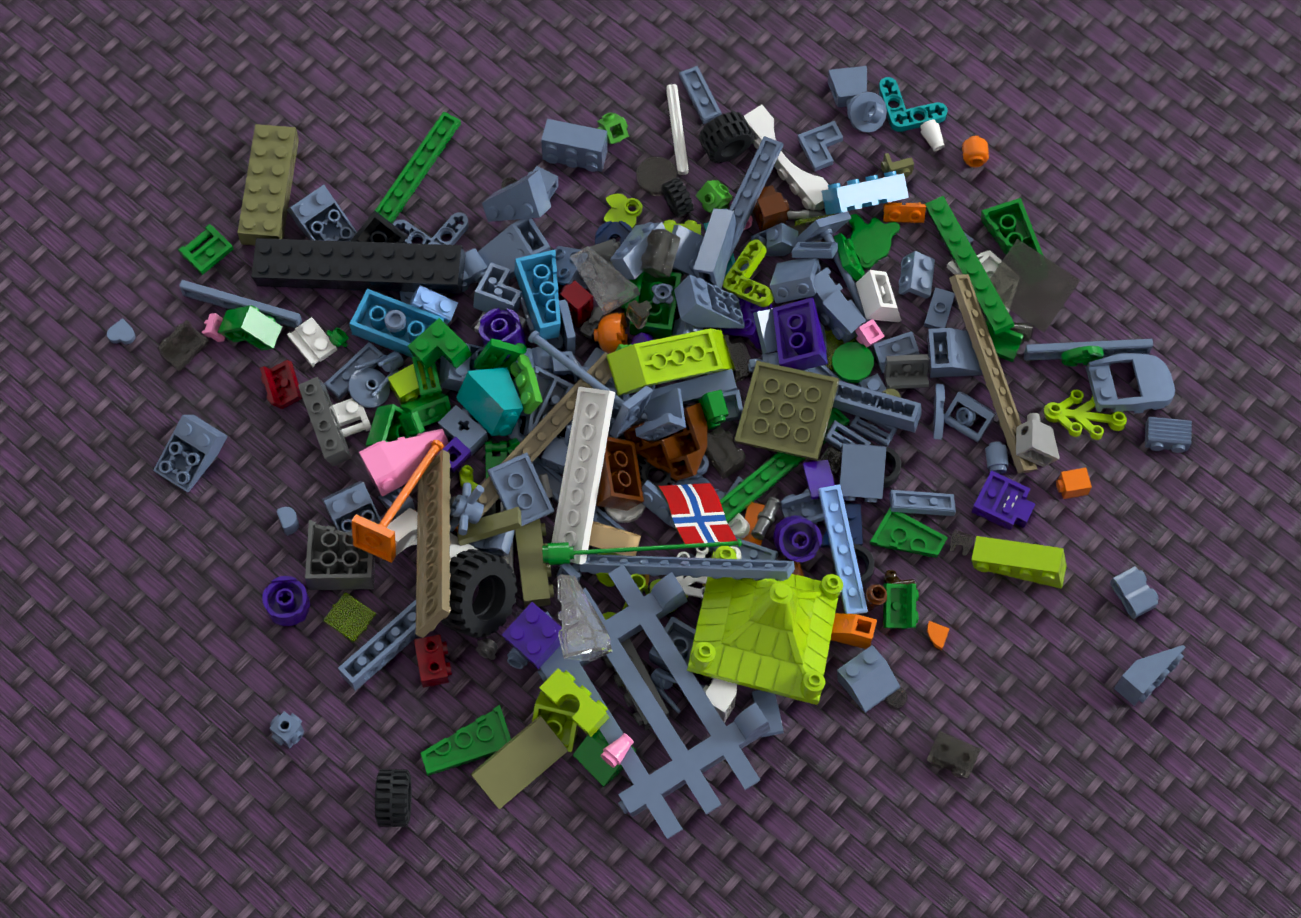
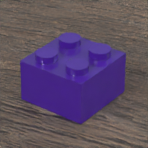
[502,602,568,670]

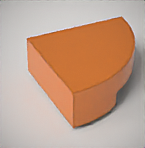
[927,621,950,650]

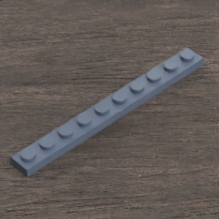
[579,554,795,581]

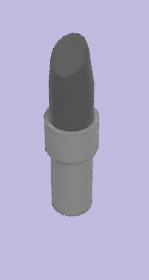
[787,210,826,220]

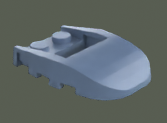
[1086,353,1175,413]

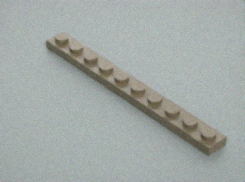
[949,274,1037,474]
[476,352,612,517]

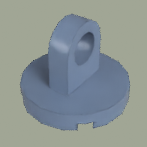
[847,92,887,133]

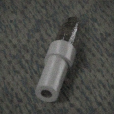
[539,473,554,515]

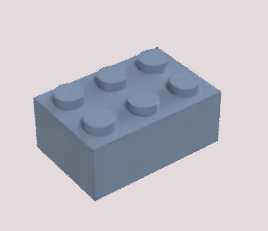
[541,119,608,172]

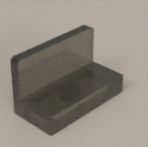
[723,334,753,382]

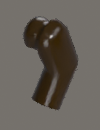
[884,570,915,584]

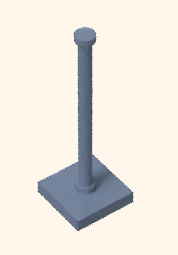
[796,211,870,323]
[528,330,653,439]

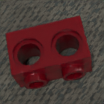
[560,281,593,328]

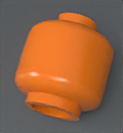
[962,136,989,168]

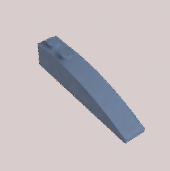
[833,381,922,433]

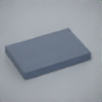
[487,452,554,526]

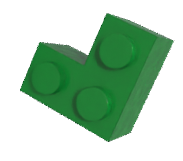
[218,305,282,351]
[408,318,472,370]

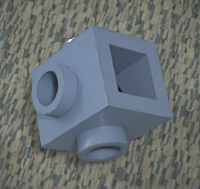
[269,711,304,749]

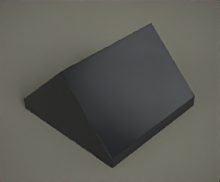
[351,210,408,243]

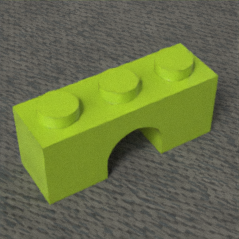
[540,668,609,737]

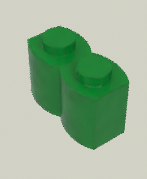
[696,389,729,430]

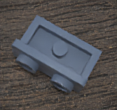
[899,251,935,299]
[780,489,824,523]

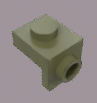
[881,153,914,178]

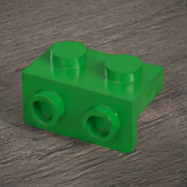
[883,583,919,629]

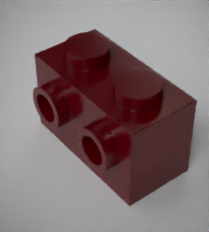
[414,635,452,688]

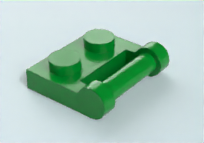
[178,224,234,275]
[474,338,527,373]

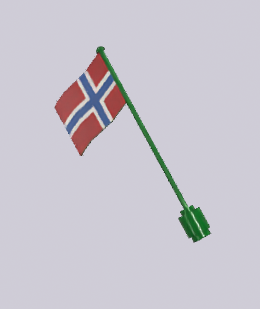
[542,483,742,565]

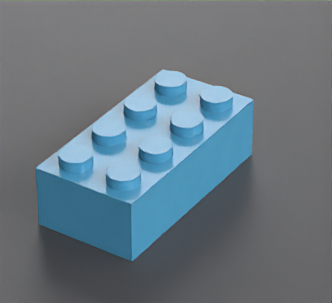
[350,289,445,357]

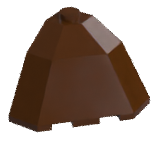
[623,403,707,481]

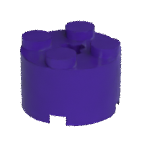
[479,308,525,358]
[774,515,822,562]
[262,576,310,626]

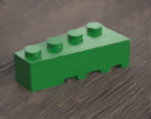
[981,198,1049,286]

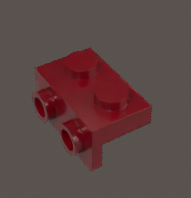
[260,360,303,409]

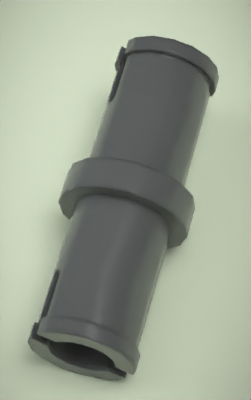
[751,497,781,540]

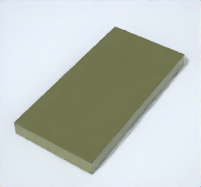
[470,716,568,809]

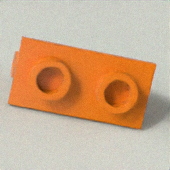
[883,202,926,223]

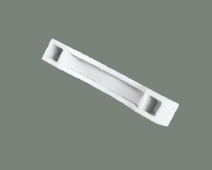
[744,105,829,211]

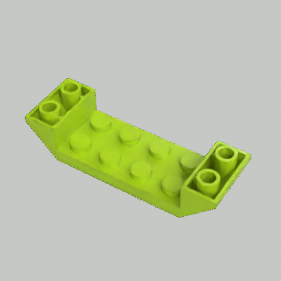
[606,328,734,396]

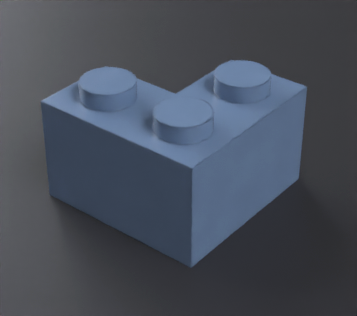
[473,263,522,314]

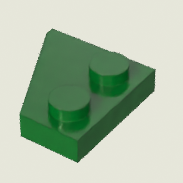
[834,233,865,281]

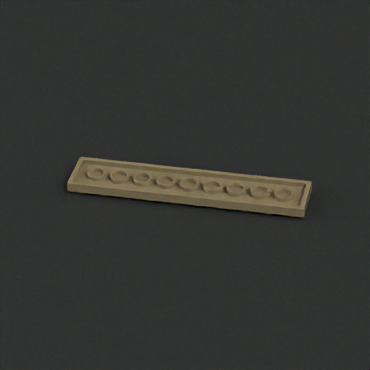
[416,450,451,638]

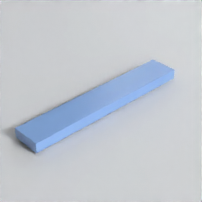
[818,485,868,615]

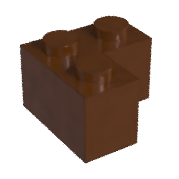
[752,185,790,232]

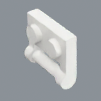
[333,398,371,437]

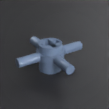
[450,483,484,535]

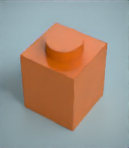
[1056,468,1092,499]

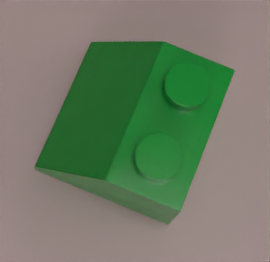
[366,404,422,447]
[573,729,636,787]

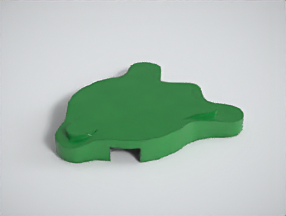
[849,214,900,270]

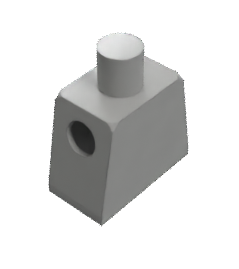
[1016,413,1060,467]

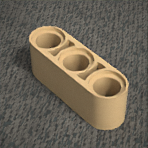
[589,521,641,556]

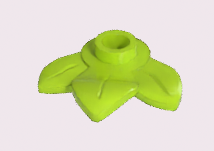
[604,194,643,228]

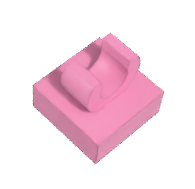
[202,313,225,342]
[855,319,885,348]

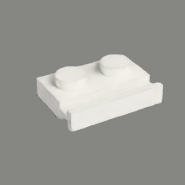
[287,317,337,368]

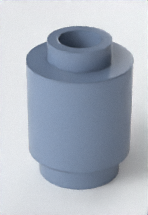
[985,442,1009,474]

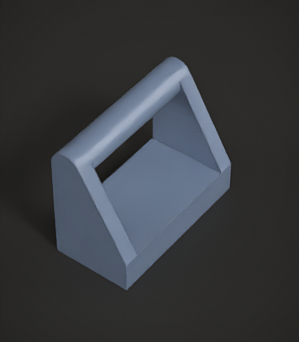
[944,391,997,443]

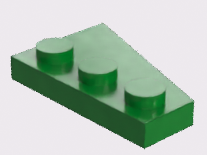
[869,508,948,558]

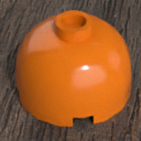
[594,313,628,354]

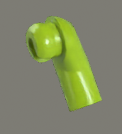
[459,465,478,493]

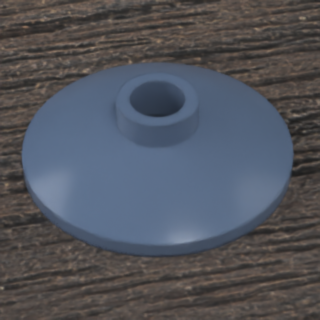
[348,368,390,408]

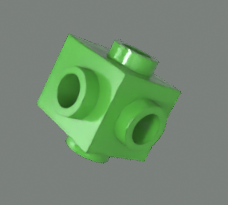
[597,113,629,144]
[695,180,733,213]

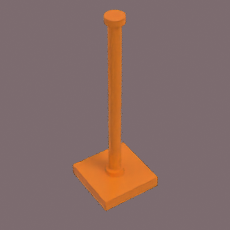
[352,440,444,563]

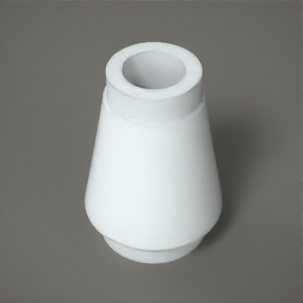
[920,119,945,151]

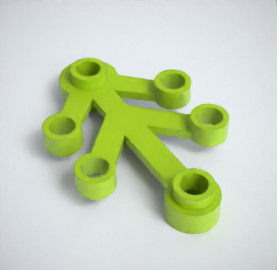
[1044,390,1127,440]

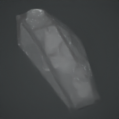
[557,574,612,661]

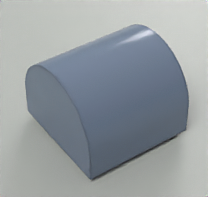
[276,507,299,536]

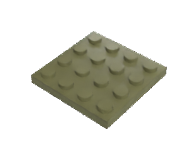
[734,361,840,461]

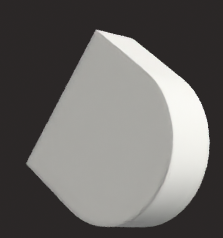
[728,513,750,539]

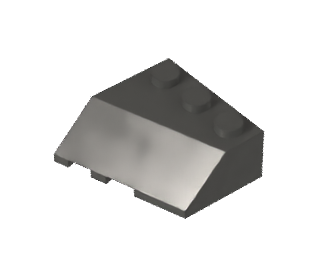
[305,520,375,590]

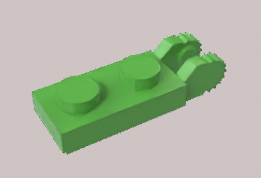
[510,354,543,415]

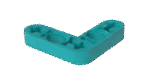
[878,77,948,132]

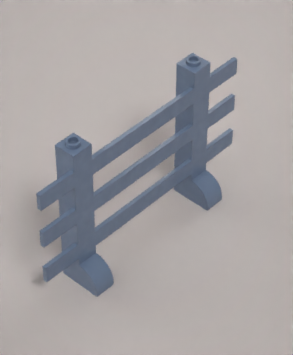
[538,565,771,839]

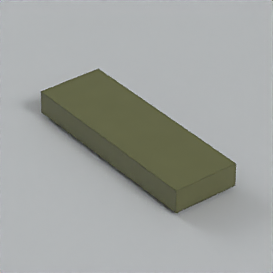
[458,507,522,546]

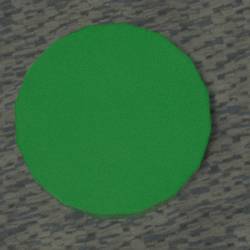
[832,342,874,383]
[1061,346,1104,367]

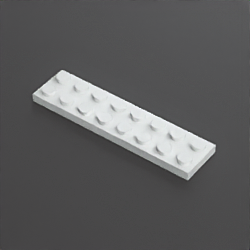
[551,387,615,564]

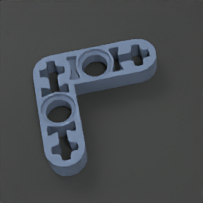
[393,212,469,245]

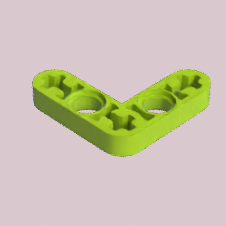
[723,240,774,307]

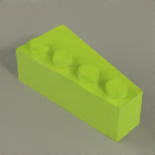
[971,536,1067,589]

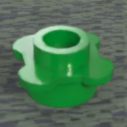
[327,328,348,347]

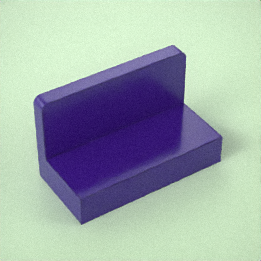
[803,460,835,499]

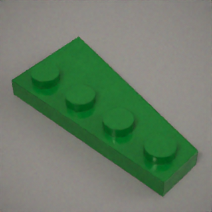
[421,705,511,776]

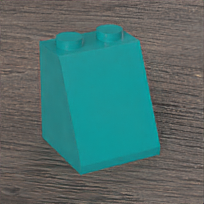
[456,368,523,436]

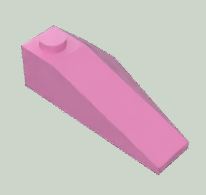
[359,429,449,497]

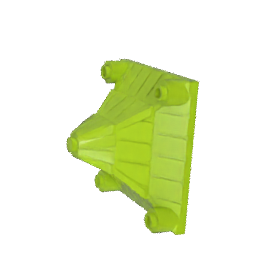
[687,546,843,705]

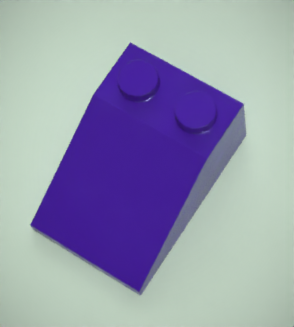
[773,298,828,370]

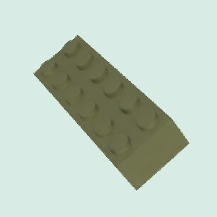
[238,124,299,246]

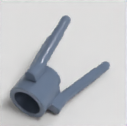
[354,351,404,398]
[650,668,705,713]

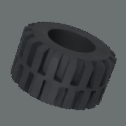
[698,111,755,163]
[375,769,412,827]

